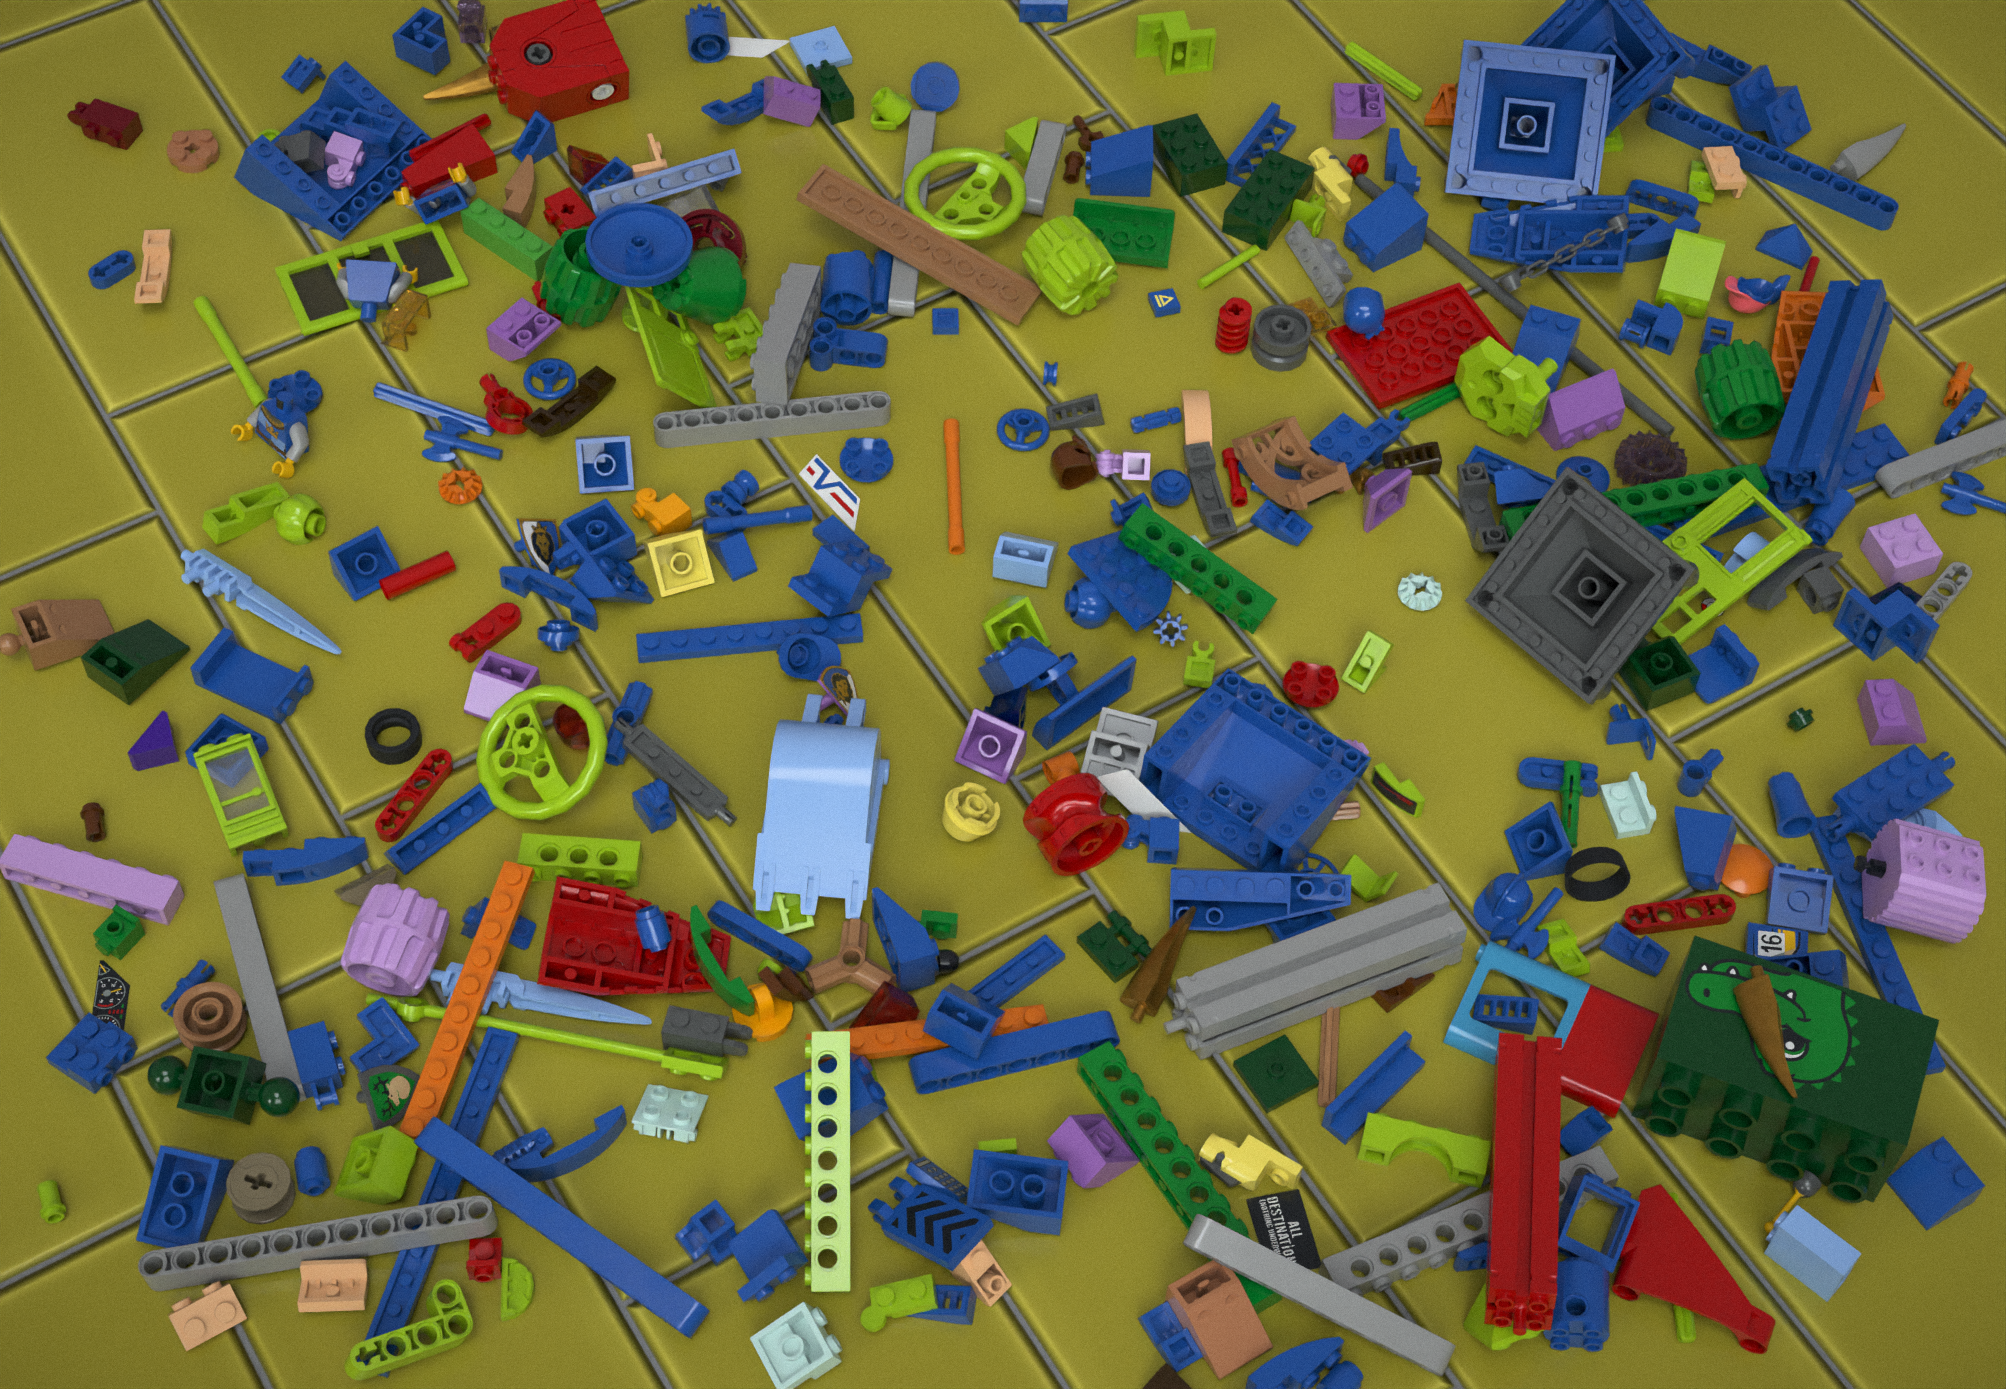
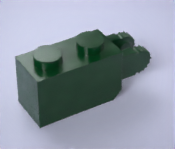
[806,59,854,125]

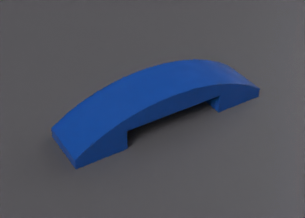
[701,79,764,125]
[499,566,598,632]
[509,1105,627,1183]

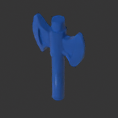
[422,416,503,462]
[1941,472,2006,515]
[1490,887,1564,959]

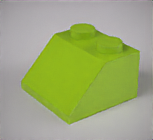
[334,1126,418,1205]

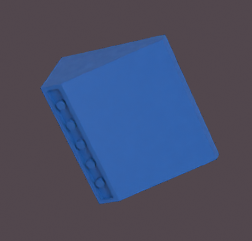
[234,61,432,241]
[1140,668,1371,872]

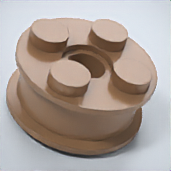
[173,982,247,1052]

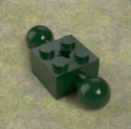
[147,1046,300,1125]

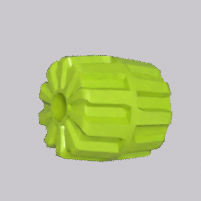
[1022,215,1119,315]

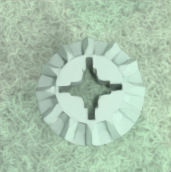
[1398,572,1442,611]

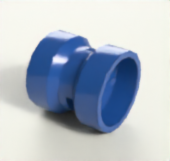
[721,470,759,505]

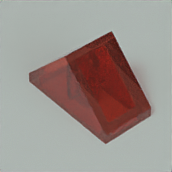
[567,145,609,186]

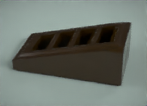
[1382,442,1442,475]

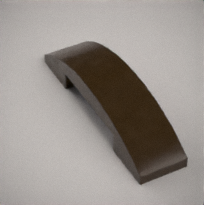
[522,365,616,438]

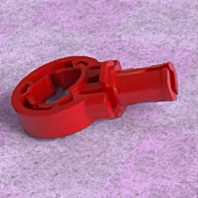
[479,374,533,435]

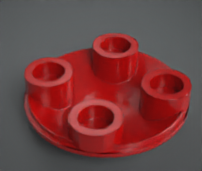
[1282,661,1339,707]

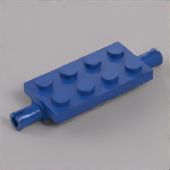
[1823,744,1955,842]

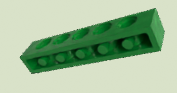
[1118,503,1278,634]

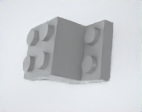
[1081,707,1159,797]

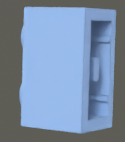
[993,531,1059,588]

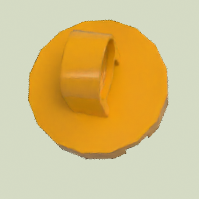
[732,983,794,1042]

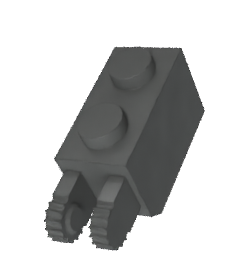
[661,1005,753,1057]

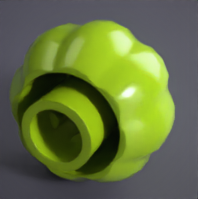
[273,493,326,545]

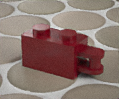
[67,98,143,150]

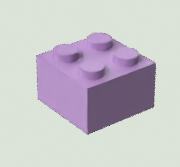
[1860,514,1943,588]

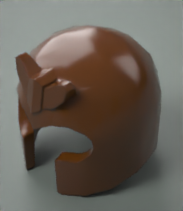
[1050,435,1099,490]

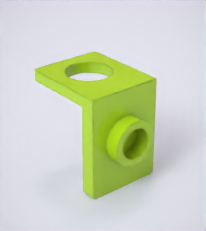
[1339,854,1398,902]

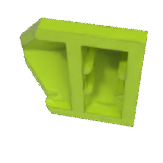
[753,892,815,935]

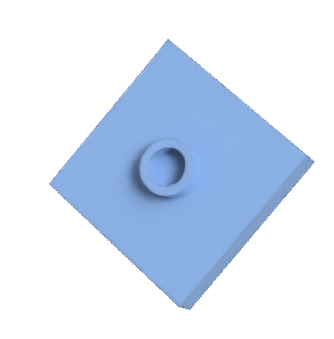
[789,26,852,76]

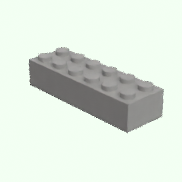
[750,263,822,405]

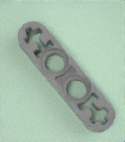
[1916,562,1972,622]

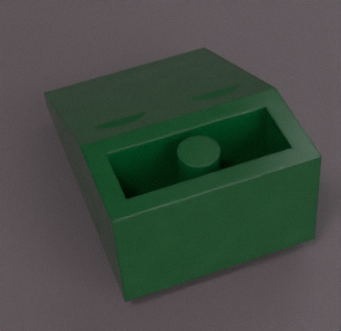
[81,619,190,705]

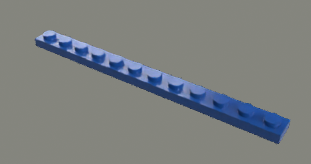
[357,1026,519,1378]

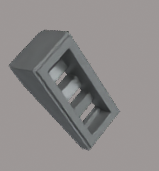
[1046,393,1105,431]

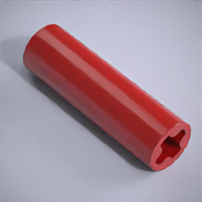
[379,550,456,600]

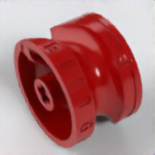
[1023,773,1129,876]

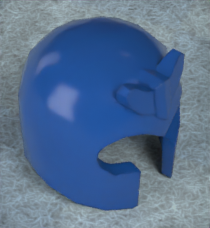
[1343,287,1385,340]

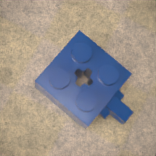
[552,499,637,570]

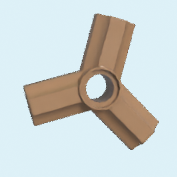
[805,918,897,999]

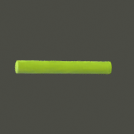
[1197,245,1260,289]

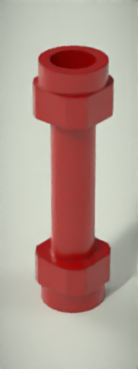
[1221,447,1248,508]

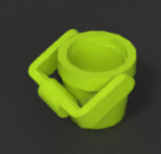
[870,87,912,130]

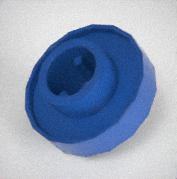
[1151,469,1191,506]
[537,619,580,651]

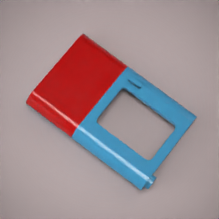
[1443,941,1659,1118]

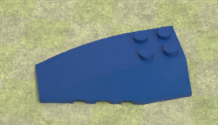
[1469,195,1629,273]

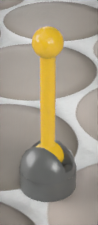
[1764,1170,1822,1233]

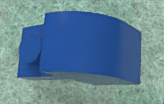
[1631,299,1683,356]

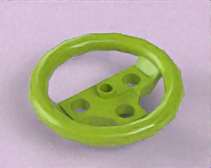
[904,147,1026,241]
[476,684,608,820]

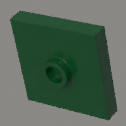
[1233,1034,1319,1113]

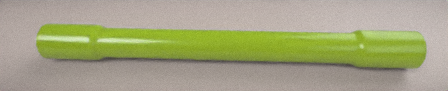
[194,296,268,409]

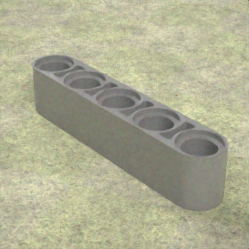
[1022,120,1067,216]

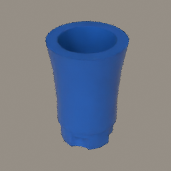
[1804,486,1855,546]
[1768,772,1818,838]

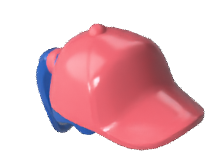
[1725,275,1791,314]

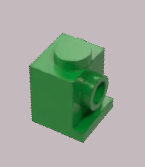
[93,905,145,960]

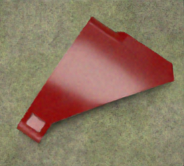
[1611,1184,1776,1354]

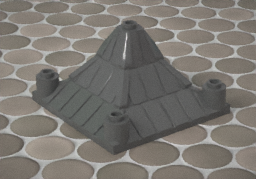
[1465,467,1699,705]

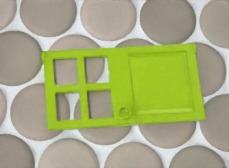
[625,286,717,408]

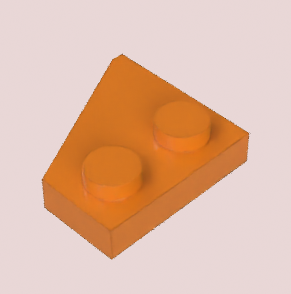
[1424,84,1458,126]

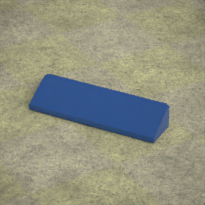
[383,783,496,875]

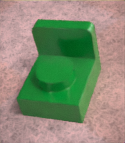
[918,910,958,939]

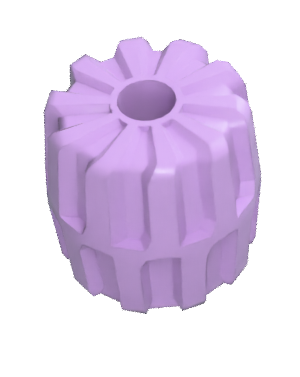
[341,883,450,997]

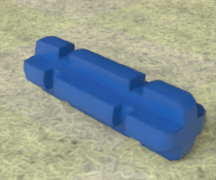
[1130,407,1182,433]

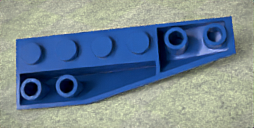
[1170,867,1351,931]

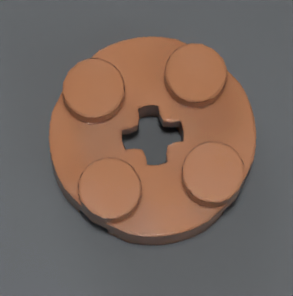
[167,129,220,173]

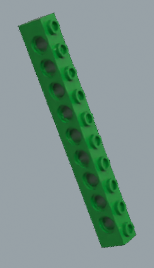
[1499,463,1769,542]
[1077,1041,1283,1314]

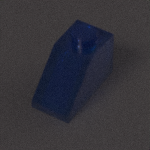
[984,687,1028,729]

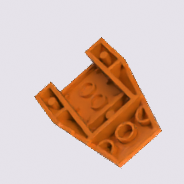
[1771,291,1885,412]

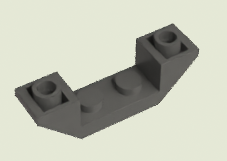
[1457,462,1509,553]

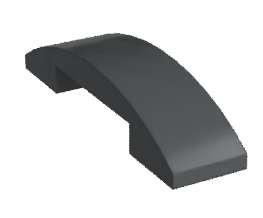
[1183,441,1237,537]
[1747,548,1843,611]

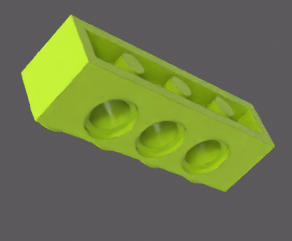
[517,833,643,888]

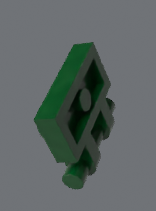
[1077,910,1152,983]

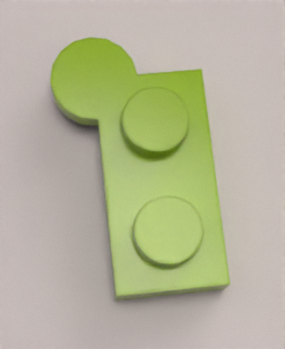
[860,1274,938,1332]

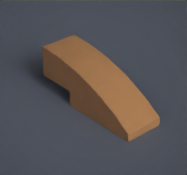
[503,154,536,228]

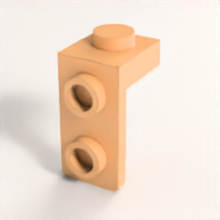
[632,133,668,179]

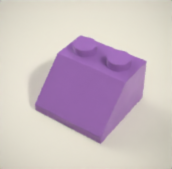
[763,76,820,127]
[1857,679,1927,746]
[1047,1114,1140,1188]

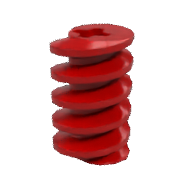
[1215,297,1252,354]

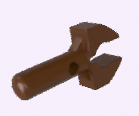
[1073,115,1104,152]

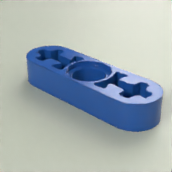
[1625,179,1699,217]

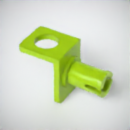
[1290,194,1327,238]

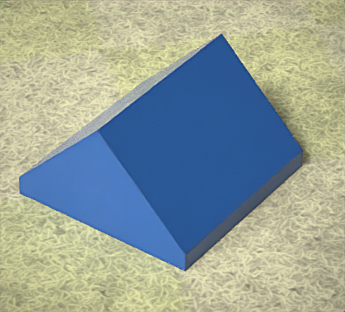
[328,526,400,601]
[1504,801,1573,881]

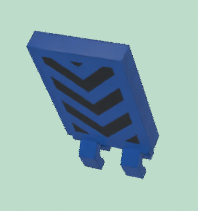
[868,1176,994,1271]

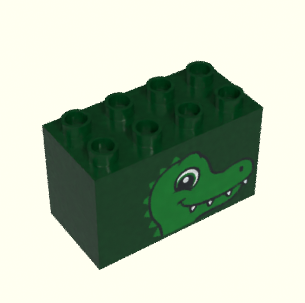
[1631,935,1939,1203]

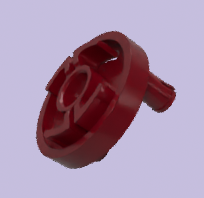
[682,209,748,269]

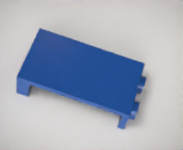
[190,628,314,724]

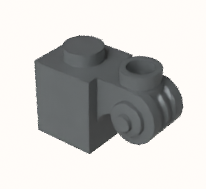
[274,130,326,173]

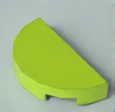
[501,1257,535,1322]

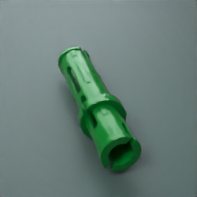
[1559,760,1583,848]

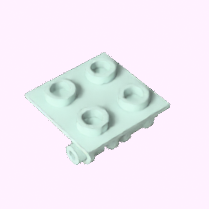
[632,1084,708,1143]

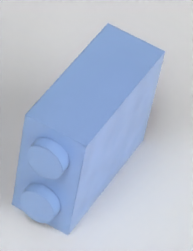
[1764,1205,1862,1302]

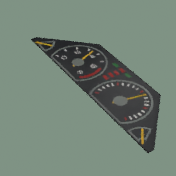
[92,960,130,1031]

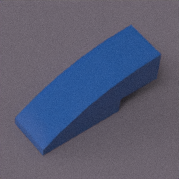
[1626,213,1701,263]

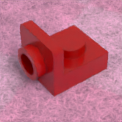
[466,1237,503,1283]

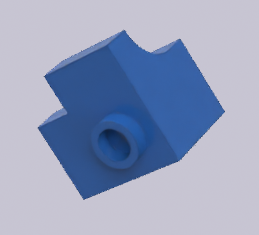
[675,1199,737,1266]

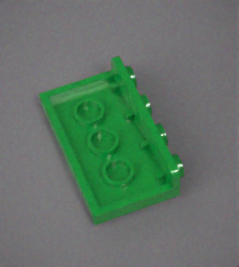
[1073,198,1175,268]

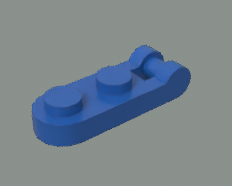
[1517,757,1598,797]

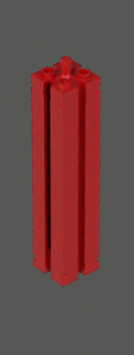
[1484,1032,1562,1336]

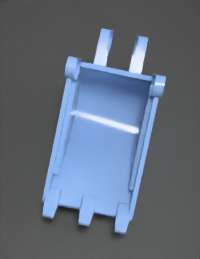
[753,694,890,919]

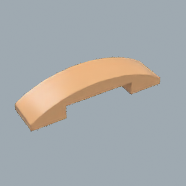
[134,229,172,304]
[1181,390,1212,475]

